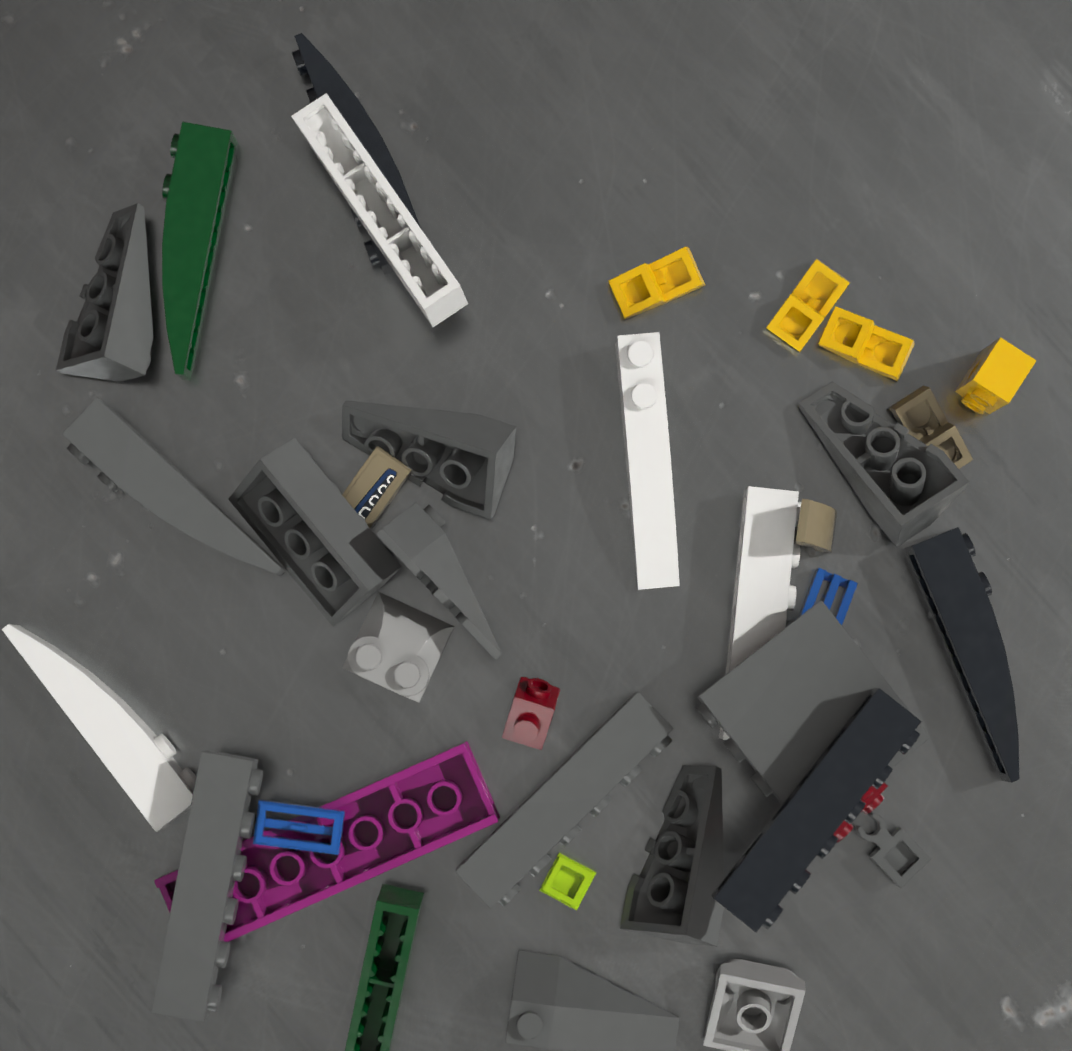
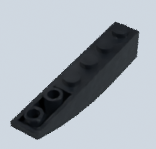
[292,33,421,275]

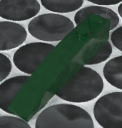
[162,122,237,381]
[345,884,424,1051]

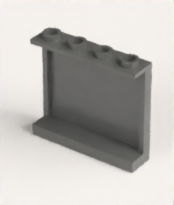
[696,600,931,804]

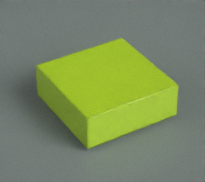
[539,852,596,910]

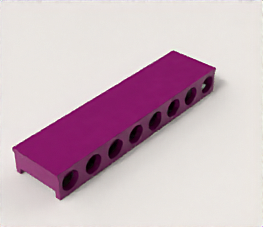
[154,741,501,942]

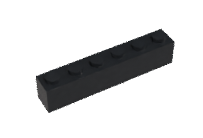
[712,688,922,932]

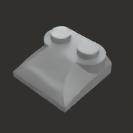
[343,592,455,703]
[703,959,806,1051]

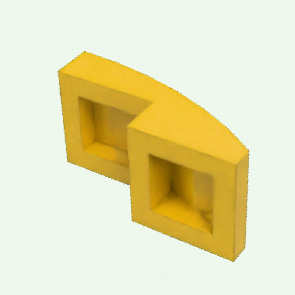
[608,247,705,319]
[766,259,850,352]
[818,306,915,381]

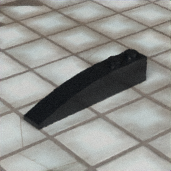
[904,527,1019,783]

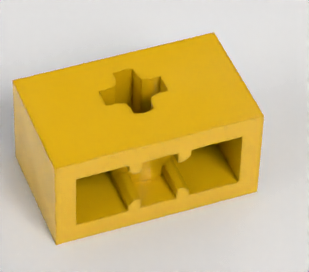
[955,337,1037,414]

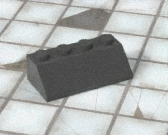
[228,437,401,627]

